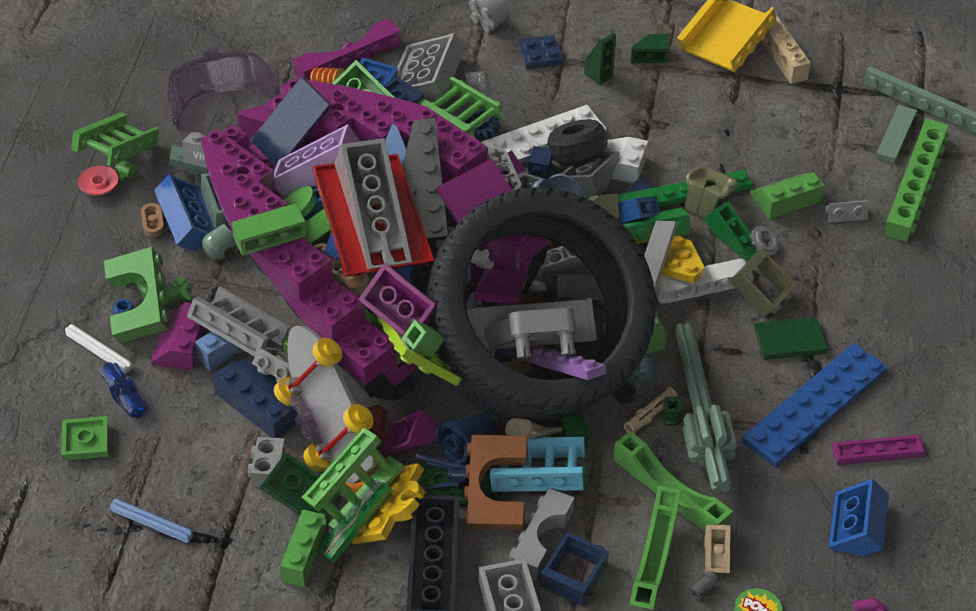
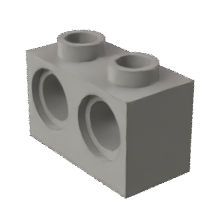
[248,437,286,487]

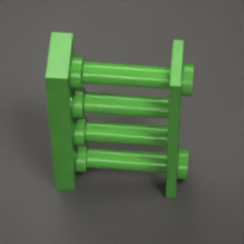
[418,77,505,139]
[71,112,160,166]
[302,428,404,529]

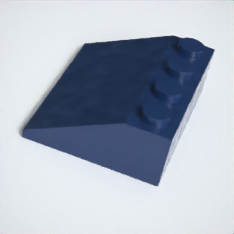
[212,356,308,438]

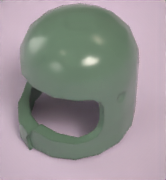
[202,224,240,261]

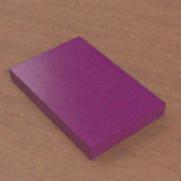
[436,159,512,224]
[474,269,527,305]

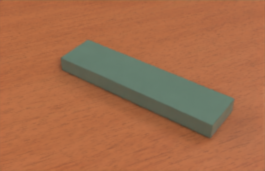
[876,105,917,163]

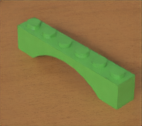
[613,431,733,532]

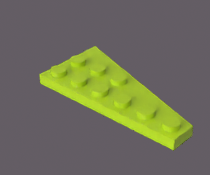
[372,311,462,386]

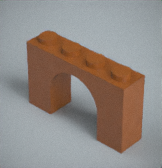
[463,435,528,531]

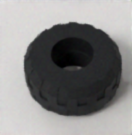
[547,119,608,165]

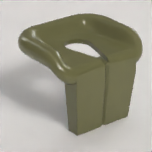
[684,167,738,218]

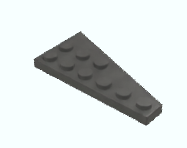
[402,118,449,242]

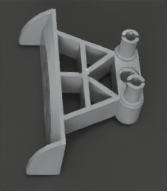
[467,298,597,359]

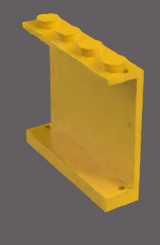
[677,0,776,72]

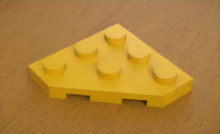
[661,236,705,284]

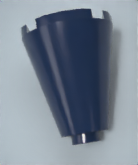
[435,412,496,464]

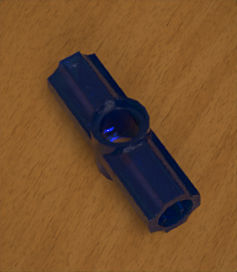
[100,362,147,419]

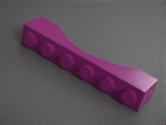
[292,19,401,80]

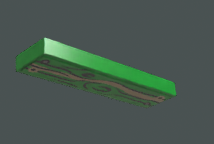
[317,478,393,563]

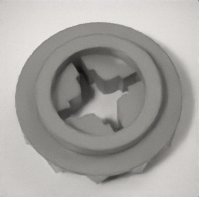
[750,226,779,256]

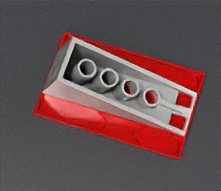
[312,138,434,277]

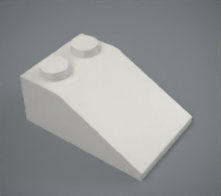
[604,137,648,183]

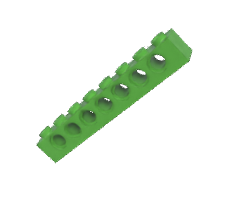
[883,119,950,242]

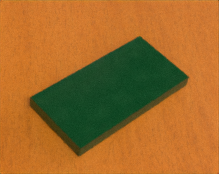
[417,460,508,508]

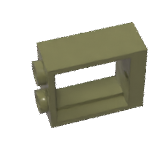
[729,248,797,317]

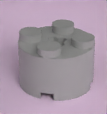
[469,0,511,33]

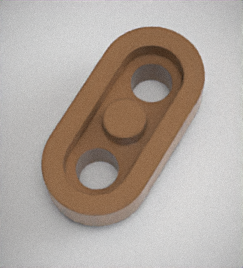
[141,203,164,238]

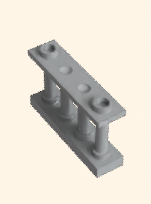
[187,286,290,356]

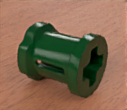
[662,397,683,426]

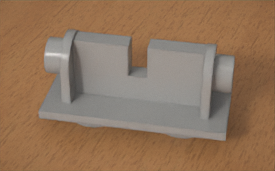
[825,200,869,223]

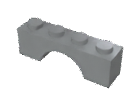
[509,488,574,581]

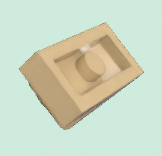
[704,525,730,573]

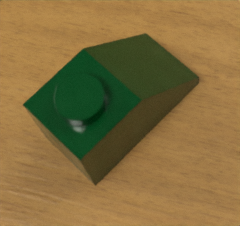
[630,34,669,63]

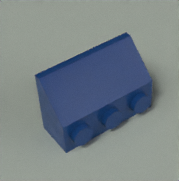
[829,479,889,556]

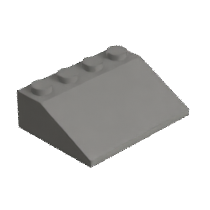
[395,33,464,102]

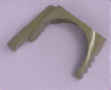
[505,418,562,439]

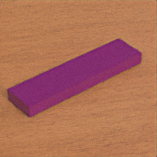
[831,435,925,465]

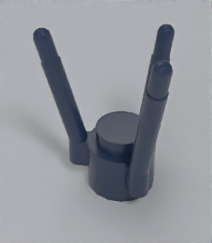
[416,454,466,491]

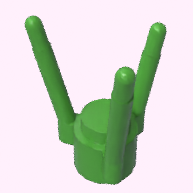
[103,153,136,181]

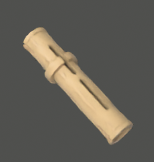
[624,387,678,434]

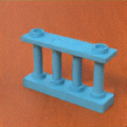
[490,437,585,492]

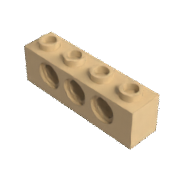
[760,16,811,84]

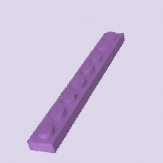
[495,346,606,380]

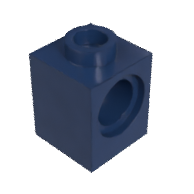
[528,146,553,179]

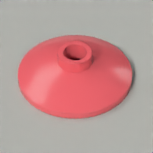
[78,166,119,195]

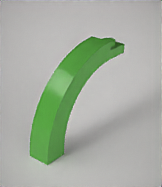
[629,485,681,610]

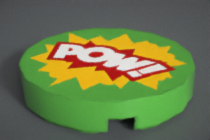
[734,588,783,611]

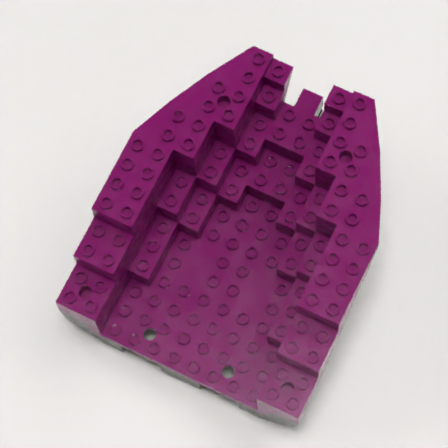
[200,78,549,400]

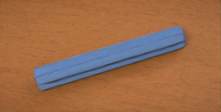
[110,499,193,543]

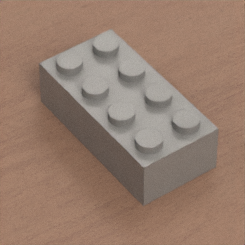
[479,558,541,611]

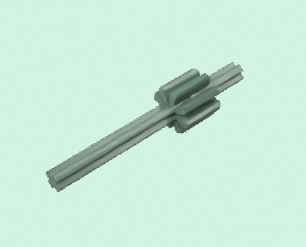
[675,323,737,493]

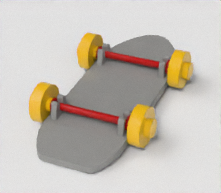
[274,325,377,484]

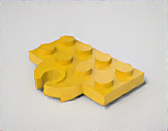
[352,463,426,544]

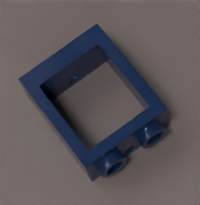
[540,532,609,606]

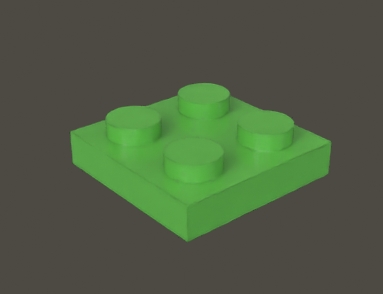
[61,416,109,461]

